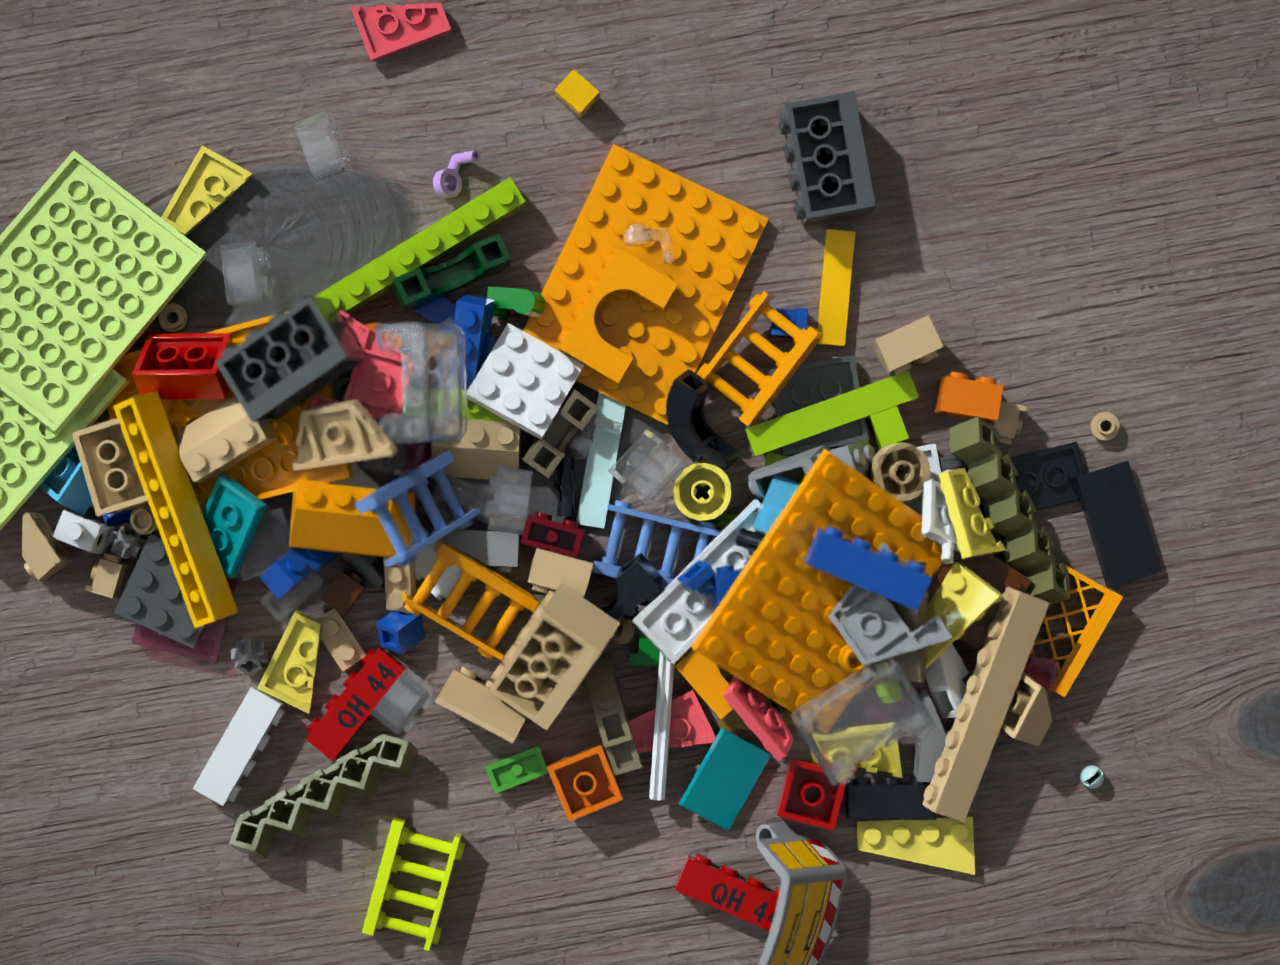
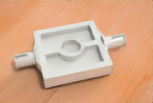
[922,469,961,564]

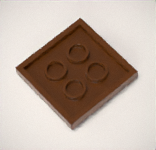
[925,550,1032,651]

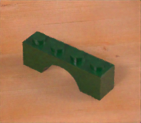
[392,233,511,313]

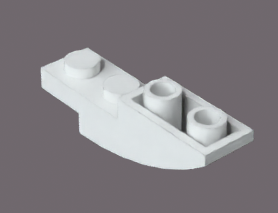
[925,643,969,720]

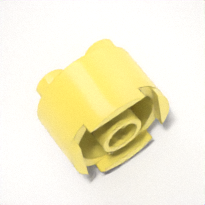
[673,463,732,521]

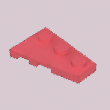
[350,3,452,62]
[723,675,794,761]
[629,689,716,753]

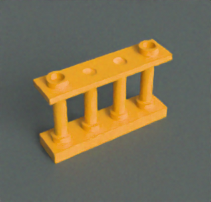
[696,291,823,427]
[401,538,540,661]

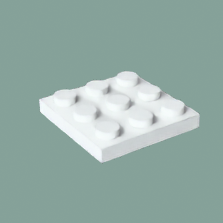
[465,323,584,440]

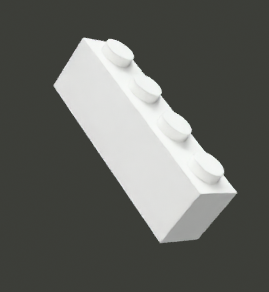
[193,686,285,806]

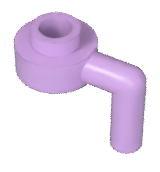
[433,150,480,199]

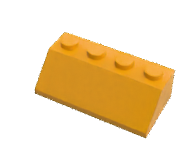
[289,481,415,558]

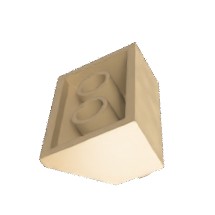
[177,396,279,483]
[431,417,522,482]
[72,418,149,517]
[435,666,527,744]

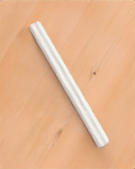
[649,652,674,801]

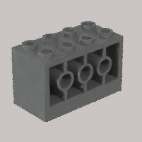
[778,91,876,226]
[215,295,367,423]

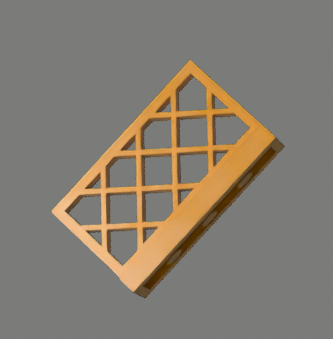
[1023,564,1123,698]

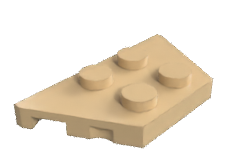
[293,399,398,471]

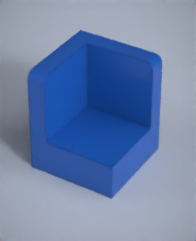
[770,308,808,339]
[376,611,425,655]

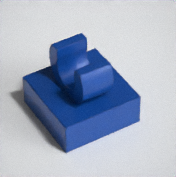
[677,560,716,597]

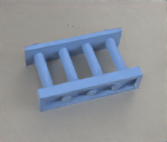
[354,450,481,567]
[592,500,722,589]

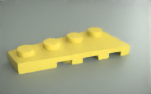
[925,562,1004,670]
[856,816,975,875]

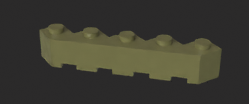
[949,416,1070,606]
[229,734,418,859]

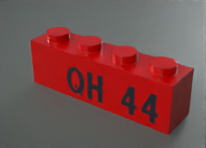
[306,647,408,761]
[675,853,780,931]

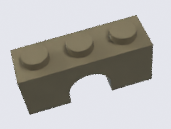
[520,389,599,478]

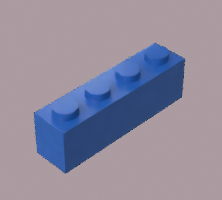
[804,526,931,611]

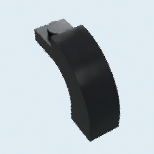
[666,369,742,471]

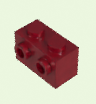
[520,511,585,558]

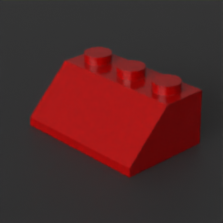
[132,333,233,400]

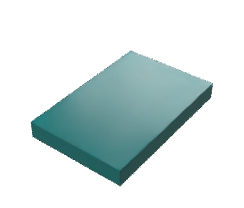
[203,473,267,579]
[679,727,771,831]

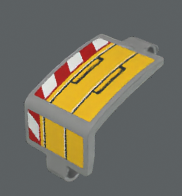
[756,822,846,965]

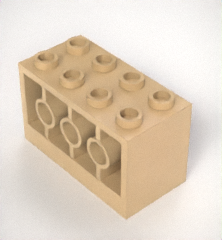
[489,584,620,731]

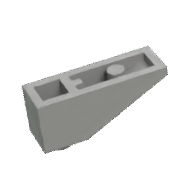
[431,529,520,572]
[913,689,946,782]

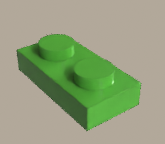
[485,745,549,794]

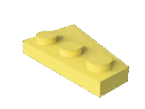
[939,468,1005,559]
[257,610,322,714]

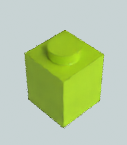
[867,406,909,449]

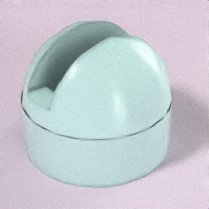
[1080,765,1104,789]

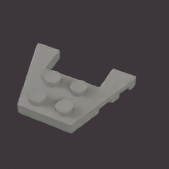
[828,542,953,665]

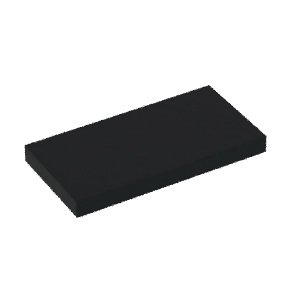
[966,442,1085,518]
[1073,461,1162,588]

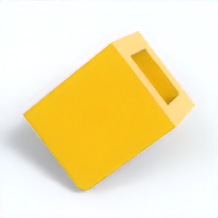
[554,70,600,118]

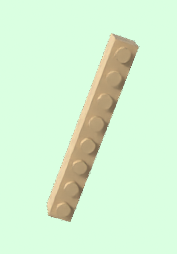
[922,586,1049,822]

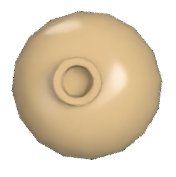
[870,442,930,501]

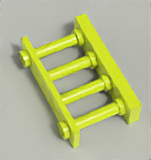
[362,817,465,951]

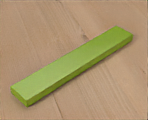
[745,370,919,457]

